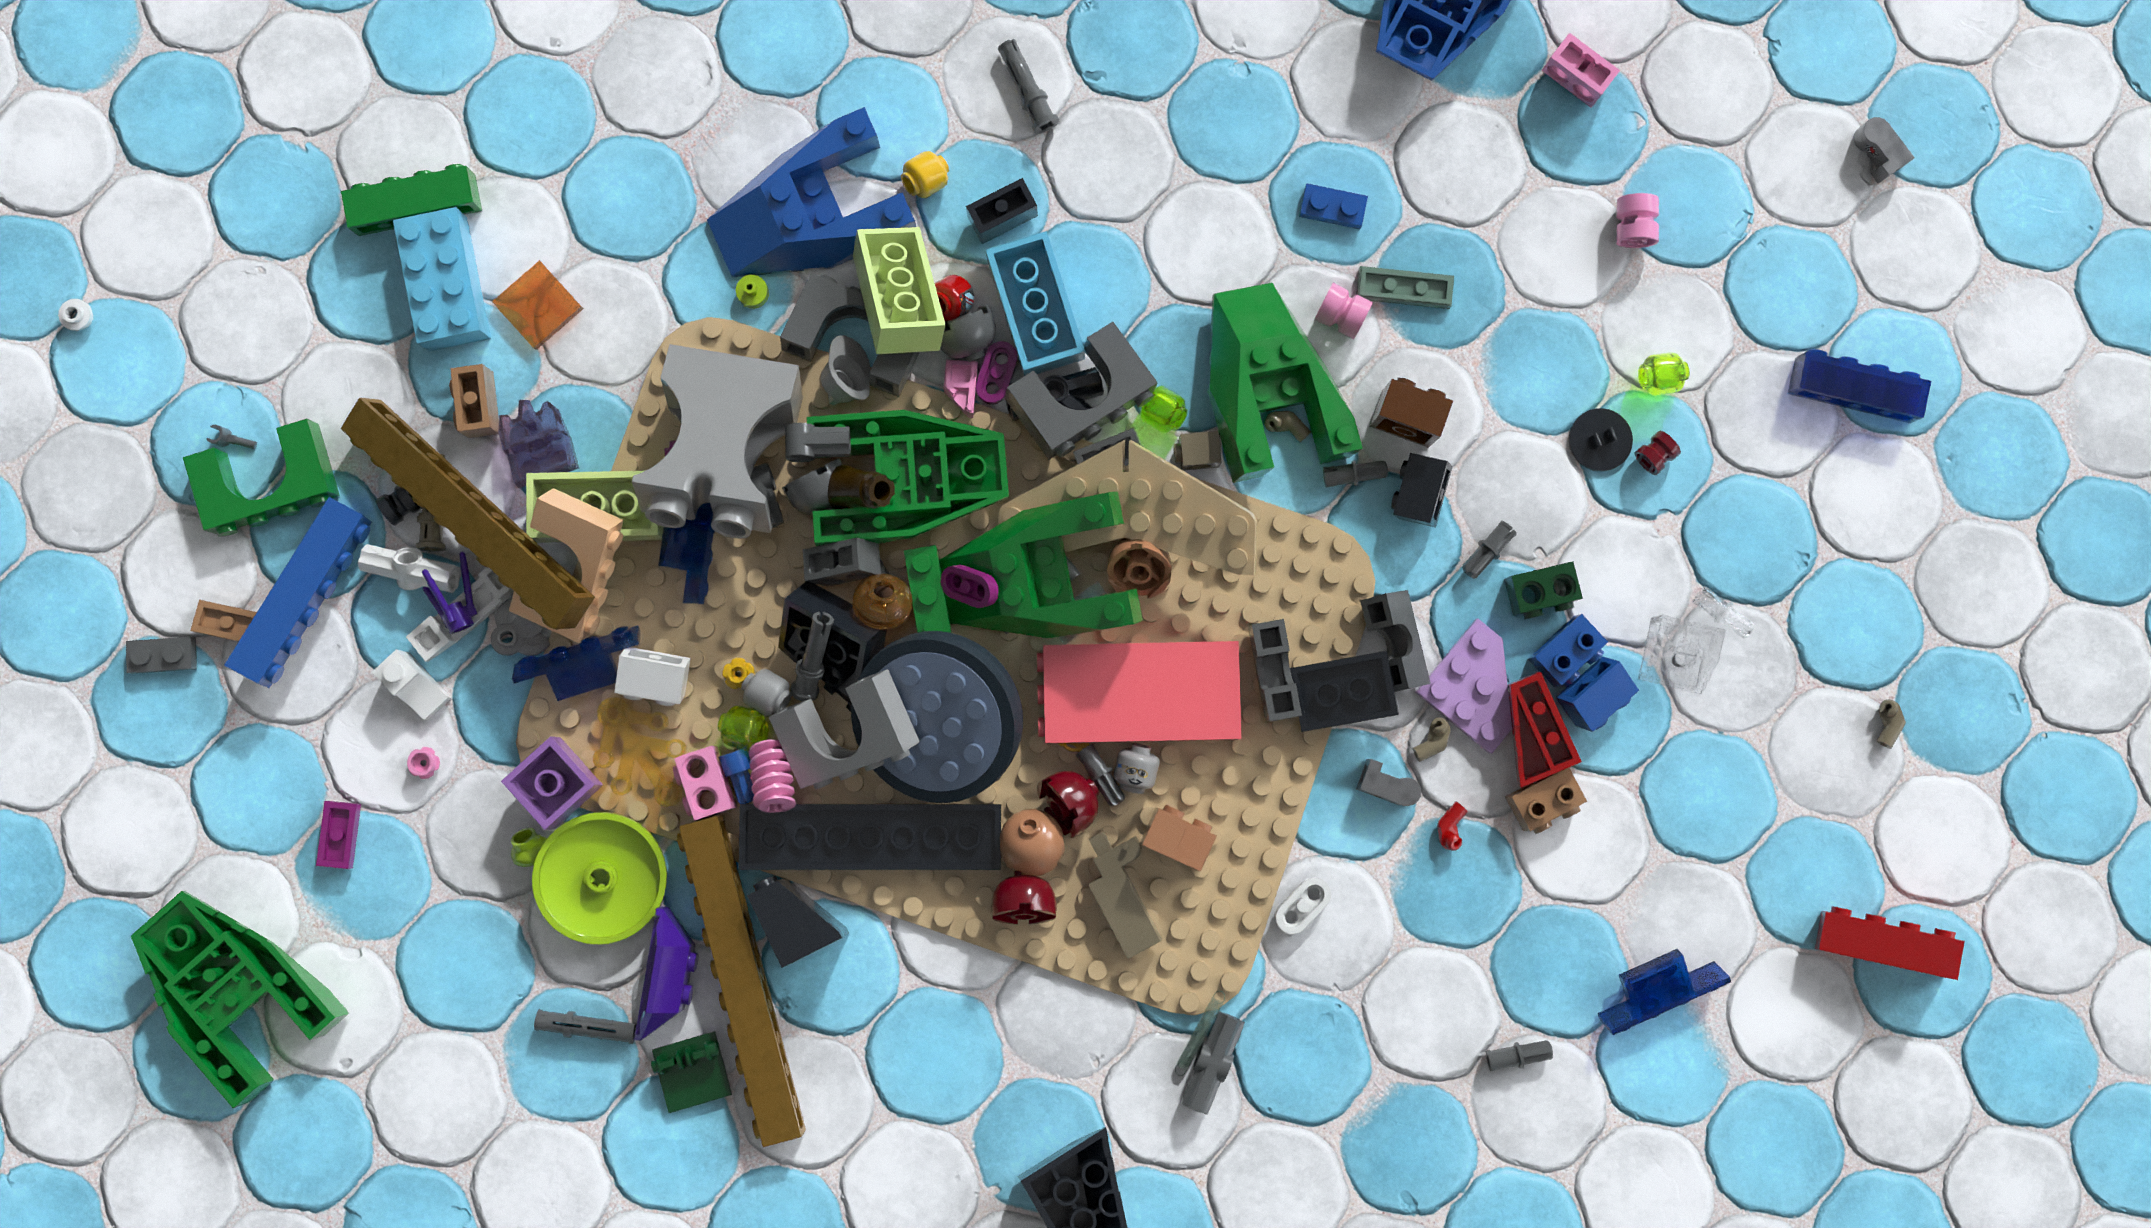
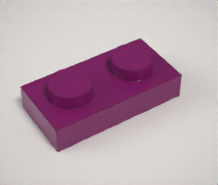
[316,801,361,869]

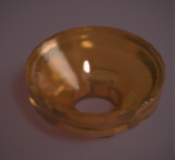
[852,574,912,629]

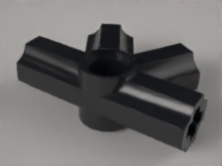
[1004,367,1104,438]

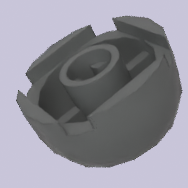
[940,304,996,362]
[782,458,843,515]

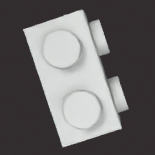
[614,647,691,706]

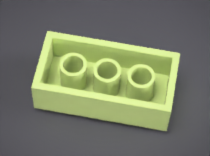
[853,227,945,354]
[526,471,665,543]

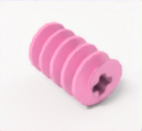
[749,740,796,813]

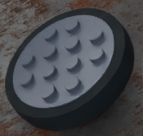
[851,631,1023,803]

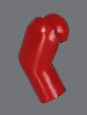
[1437,801,1468,851]

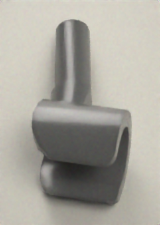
[206,425,257,449]

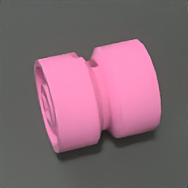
[1616,193,1659,248]
[1314,283,1373,339]

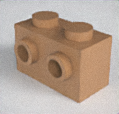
[449,364,501,438]
[1505,768,1587,834]

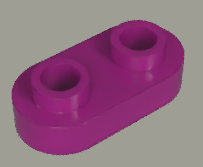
[976,341,1018,405]
[941,565,998,608]

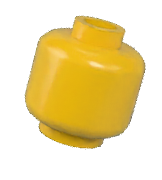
[901,151,949,198]

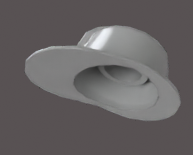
[820,335,870,405]

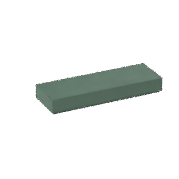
[1356,266,1454,309]

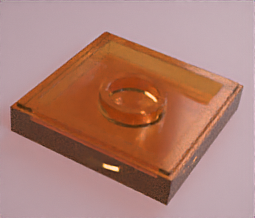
[492,260,584,350]

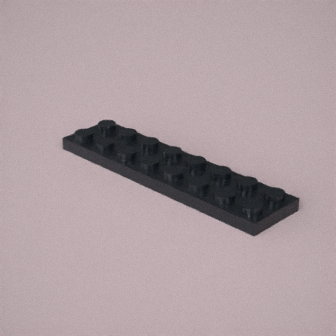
[739,804,1002,870]

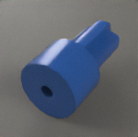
[718,748,754,804]

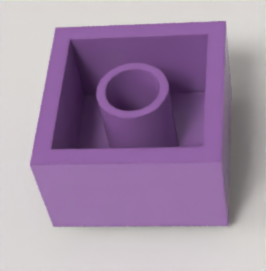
[501,736,603,830]

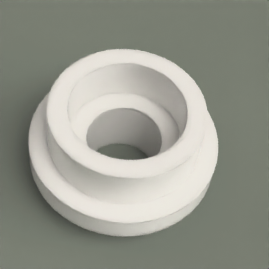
[58,299,93,331]

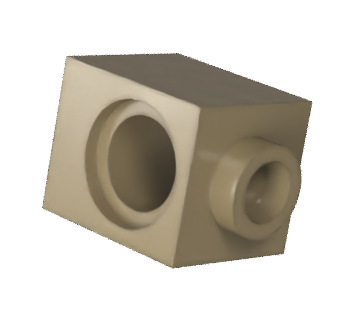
[1173,431,1222,471]

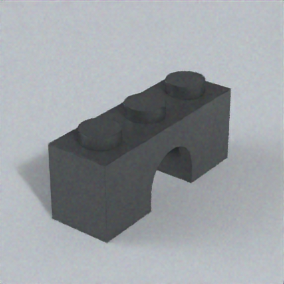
[1360,590,1431,692]
[1248,619,1302,723]

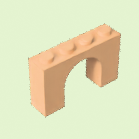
[509,488,623,643]

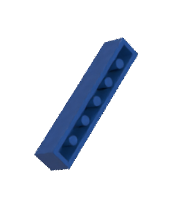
[224,497,372,689]

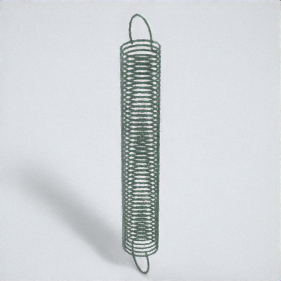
[1175,991,1225,1076]

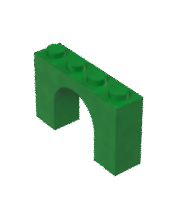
[183,418,340,537]

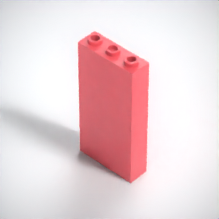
[1037,641,1241,744]

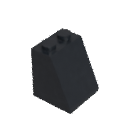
[747,875,849,968]

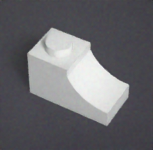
[372,650,452,720]

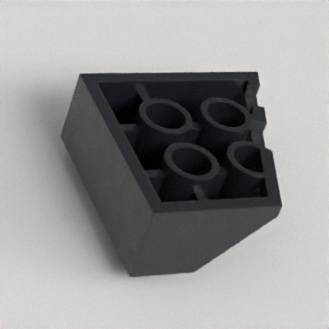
[778,581,888,712]
[1018,1127,1128,1228]

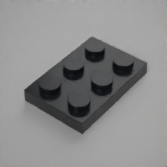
[1290,651,1399,732]

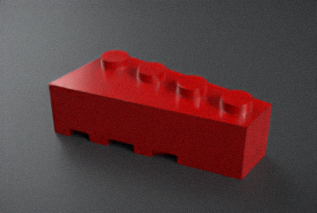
[1815,906,1965,980]

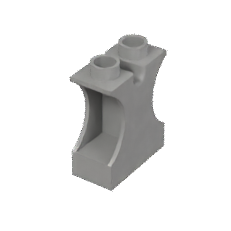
[632,344,803,539]

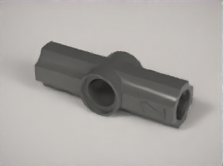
[1181,1011,1245,1115]

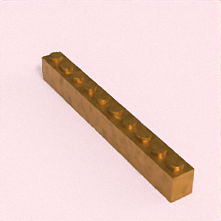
[340,398,595,630]
[677,814,806,1147]

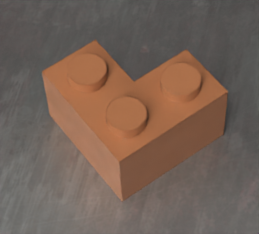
[1140,805,1217,872]

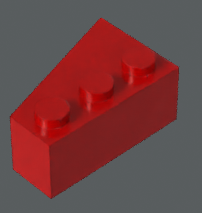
[1508,672,1582,788]

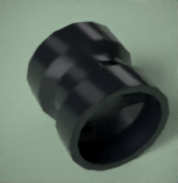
[375,486,422,526]

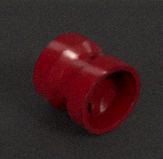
[1634,431,1681,475]

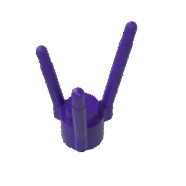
[422,551,478,634]

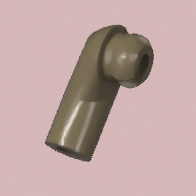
[1264,411,1311,443]
[1877,699,1906,749]
[1412,717,1450,762]

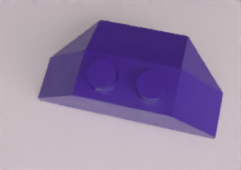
[634,906,699,1041]

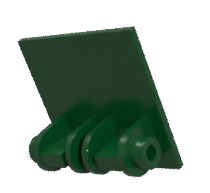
[651,1031,732,1113]

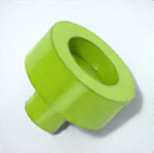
[736,275,769,309]

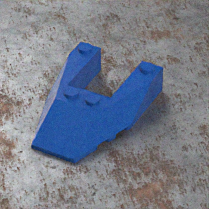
[1376,0,1511,81]
[707,107,916,277]

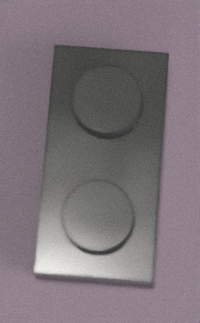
[126,636,197,674]

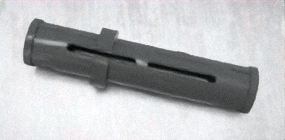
[534,1009,637,1044]

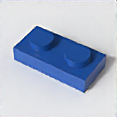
[1299,183,1368,229]

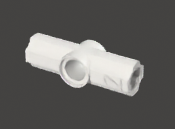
[358,544,461,593]

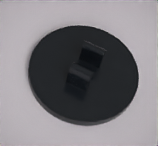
[1569,408,1633,471]

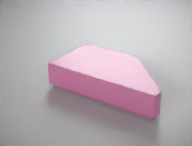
[944,360,978,418]

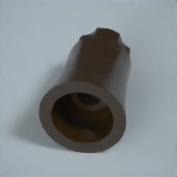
[828,465,895,509]

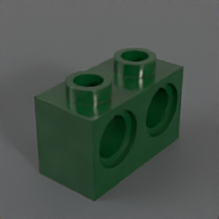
[1504,561,1583,620]

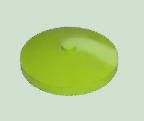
[532,812,667,944]

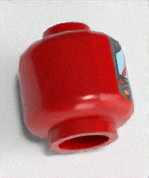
[934,275,974,321]

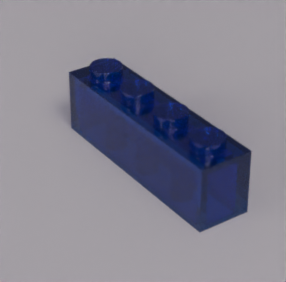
[1787,349,1932,423]

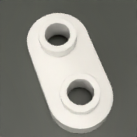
[1275,878,1331,934]

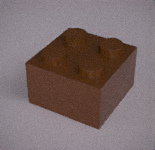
[1369,378,1453,448]

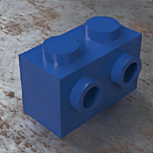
[1528,614,1608,687]
[1556,656,1639,732]

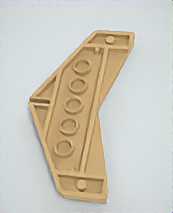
[998,440,1257,575]

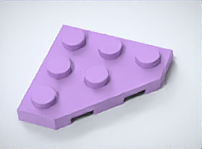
[1415,618,1512,754]

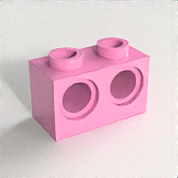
[1542,33,1620,108]
[673,746,737,821]

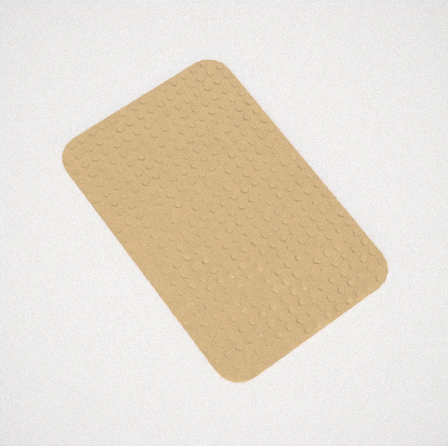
[516,317,1376,1015]

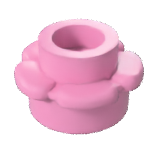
[407,747,440,779]

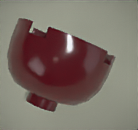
[1037,771,1099,838]
[991,871,1057,924]

